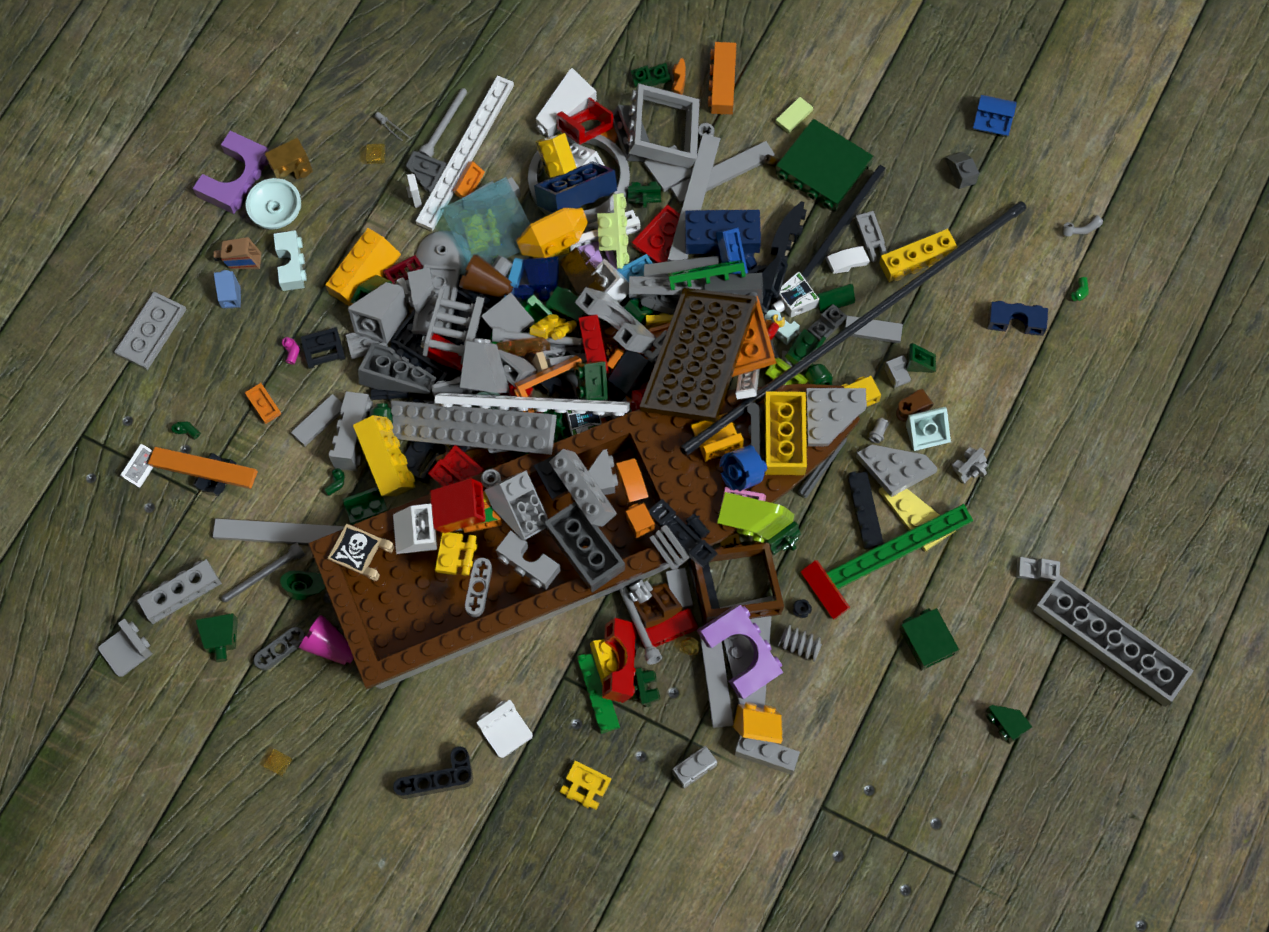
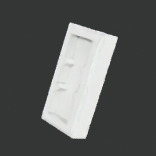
[406,174,422,208]

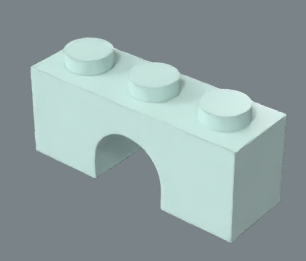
[274,230,307,291]

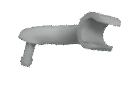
[1063,215,1103,236]

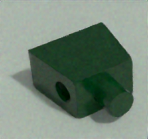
[196,613,238,662]

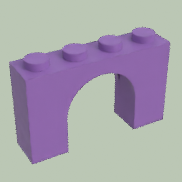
[193,131,269,214]
[697,604,783,699]

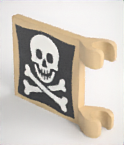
[328,524,395,581]

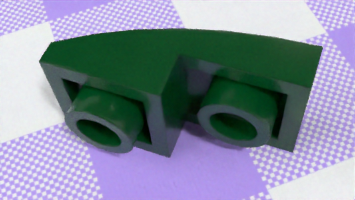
[631,63,672,88]

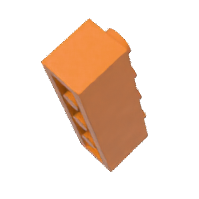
[708,42,736,115]

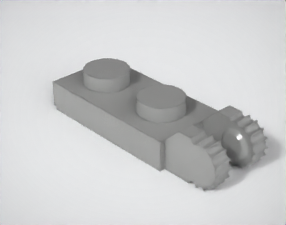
[855,211,887,262]

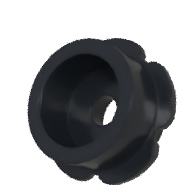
[793,599,812,618]

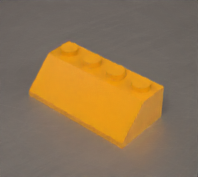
[326,228,401,306]

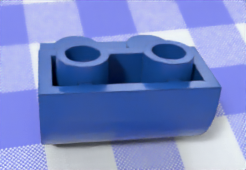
[973,95,1017,137]

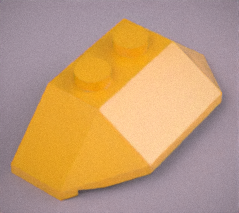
[516,208,588,258]

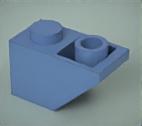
[214,270,241,308]

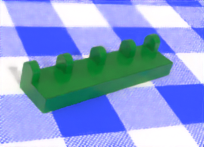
[667,260,746,291]
[577,653,620,734]

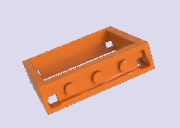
[514,355,607,424]

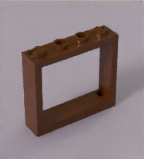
[690,542,784,625]

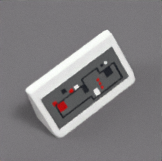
[121,444,153,488]

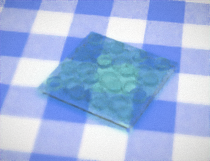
[440,178,530,265]

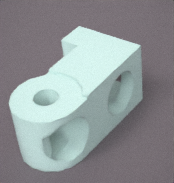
[765,310,800,345]

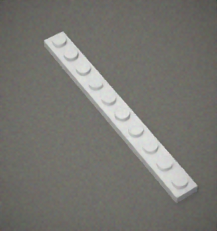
[416,76,514,231]
[435,393,630,416]

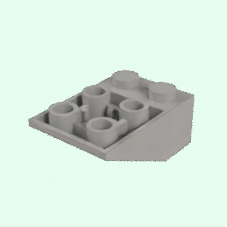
[485,471,548,540]

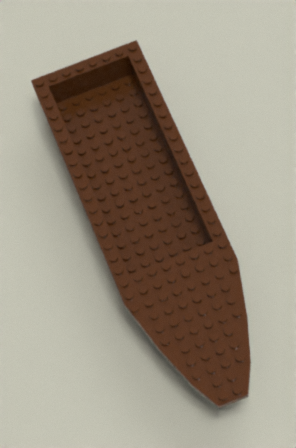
[309,384,860,689]

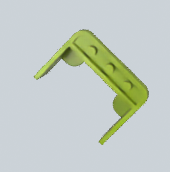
[717,492,795,543]

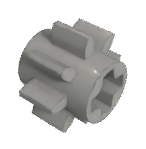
[628,579,653,603]

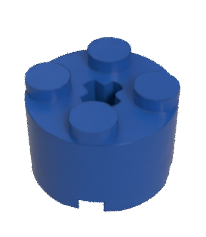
[720,445,767,491]

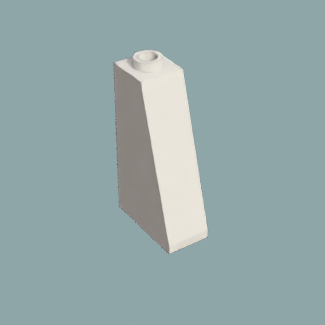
[536,68,597,138]

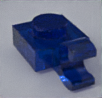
[514,285,534,299]

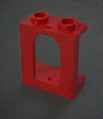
[556,97,613,145]

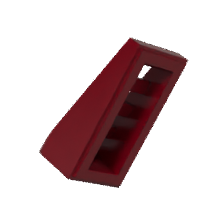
[383,255,423,284]

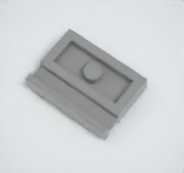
[346,332,388,359]

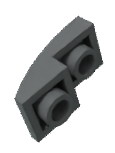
[807,304,847,340]

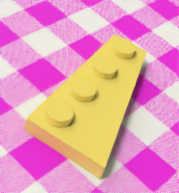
[879,487,955,552]

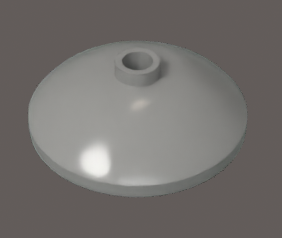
[416,231,471,275]

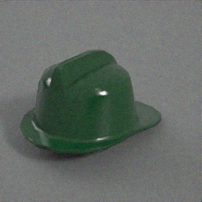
[280,570,326,600]

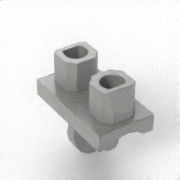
[952,447,987,484]

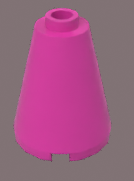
[299,615,354,665]

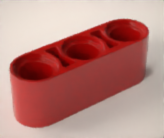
[644,609,698,647]

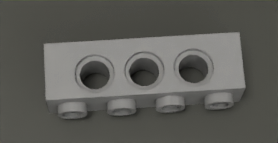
[549,449,617,527]
[137,559,222,624]

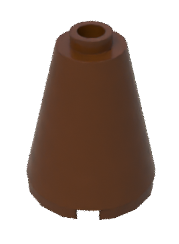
[459,254,514,298]

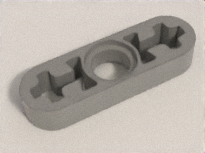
[465,558,492,617]

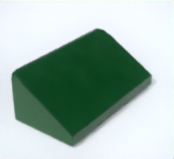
[817,284,855,313]

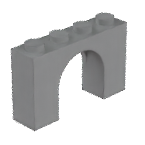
[575,287,657,354]

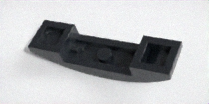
[648,499,718,567]

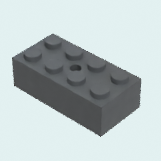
[545,501,625,592]

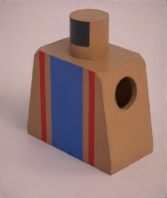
[214,237,261,269]

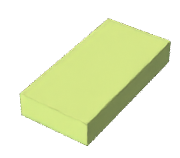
[776,97,813,133]

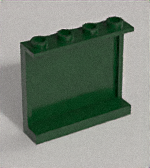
[775,118,873,212]

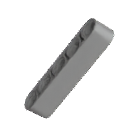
[700,637,733,728]

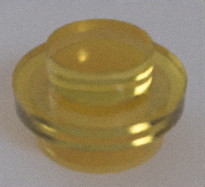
[681,637,700,655]

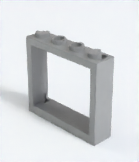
[627,84,700,169]

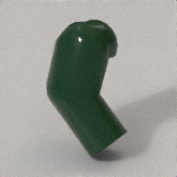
[171,421,201,440]
[324,468,345,496]

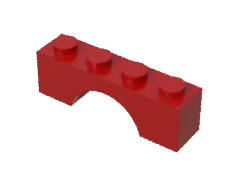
[602,618,637,703]

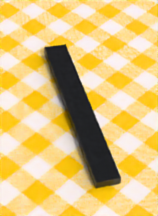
[801,165,886,283]

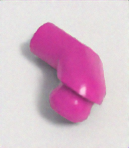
[282,337,299,365]

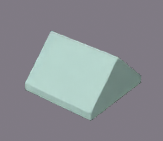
[906,407,951,451]

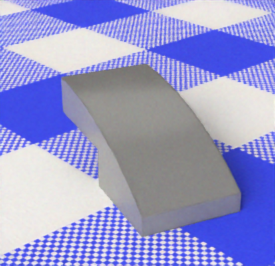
[1016,557,1060,581]

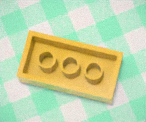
[764,392,807,475]
[353,415,415,496]

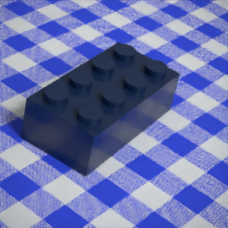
[534,161,617,213]
[685,210,761,254]

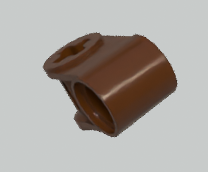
[896,389,934,422]

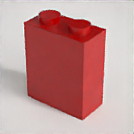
[430,478,486,533]

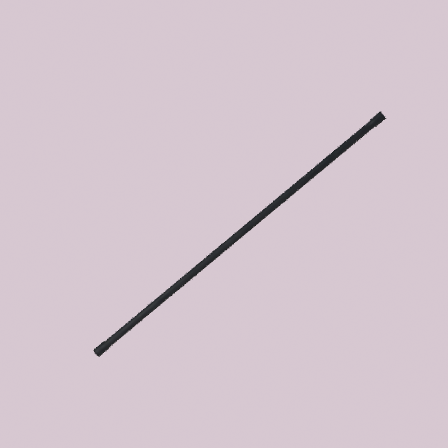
[679,201,1027,456]

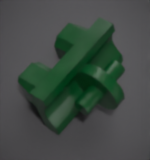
[628,181,661,208]
[766,521,801,555]
[633,668,661,707]

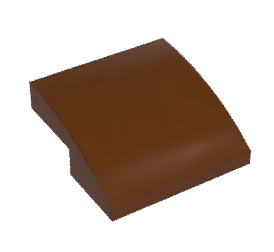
[632,583,682,629]

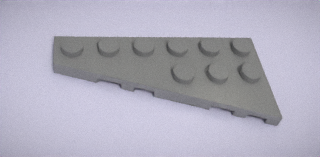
[721,596,773,708]

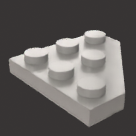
[806,388,867,446]
[856,445,937,497]

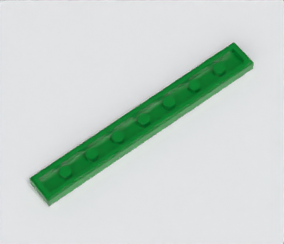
[827,504,973,590]

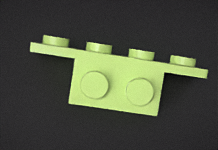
[597,193,629,269]

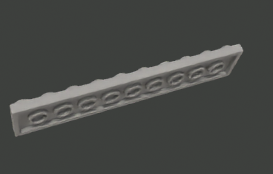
[391,401,557,455]

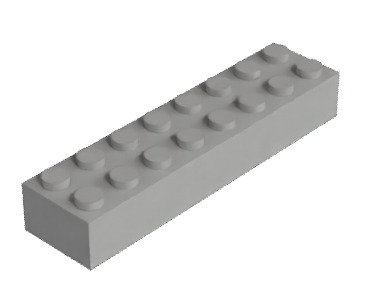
[1033,575,1194,707]

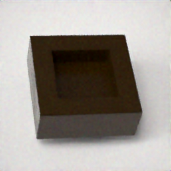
[719,531,741,548]

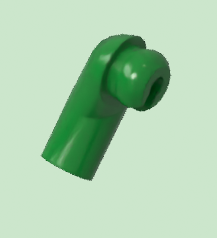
[1071,277,1089,302]

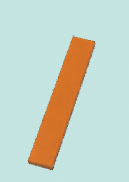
[148,447,258,489]

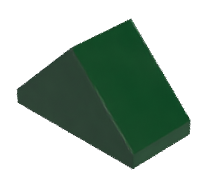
[906,343,936,373]

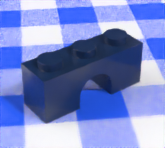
[987,301,1048,336]

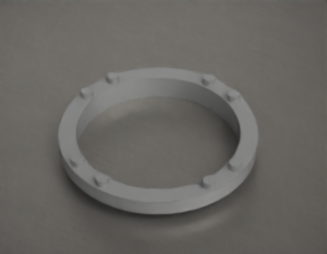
[528,131,630,224]

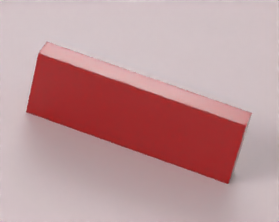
[801,560,850,620]

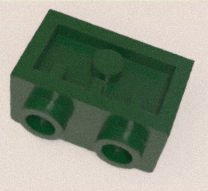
[784,329,826,367]
[575,360,608,401]
[343,487,388,525]

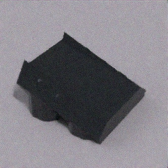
[606,349,654,400]

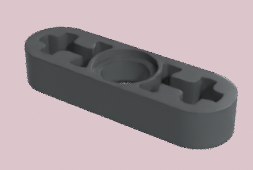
[254,627,306,671]

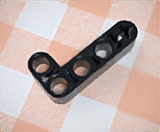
[393,746,474,799]

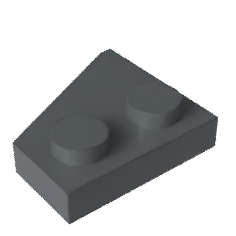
[406,151,447,194]

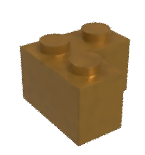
[265,137,313,179]

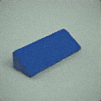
[716,227,748,274]

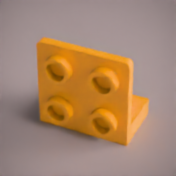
[692,413,743,461]

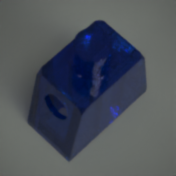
[523,256,559,301]

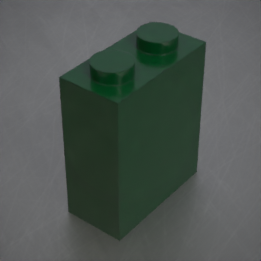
[900,608,959,671]

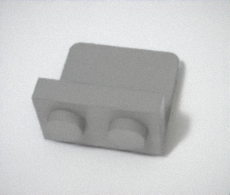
[98,619,152,677]

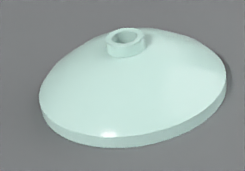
[246,178,301,229]

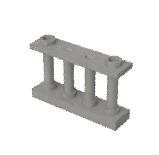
[421,288,484,364]

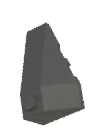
[358,342,436,394]

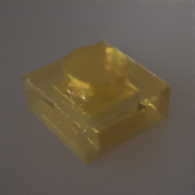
[366,144,386,164]
[264,749,293,777]

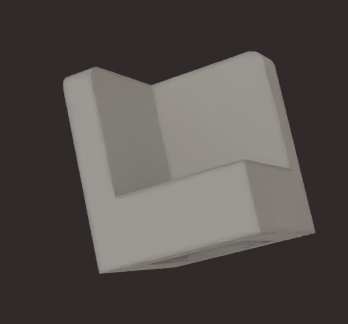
[885,355,911,388]

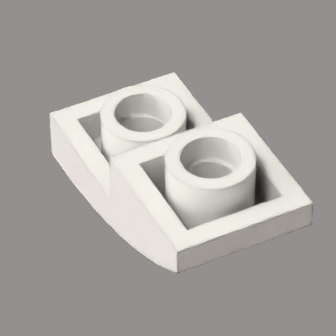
[826,246,870,274]

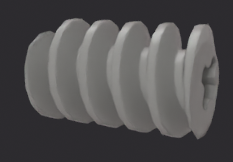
[778,624,822,662]

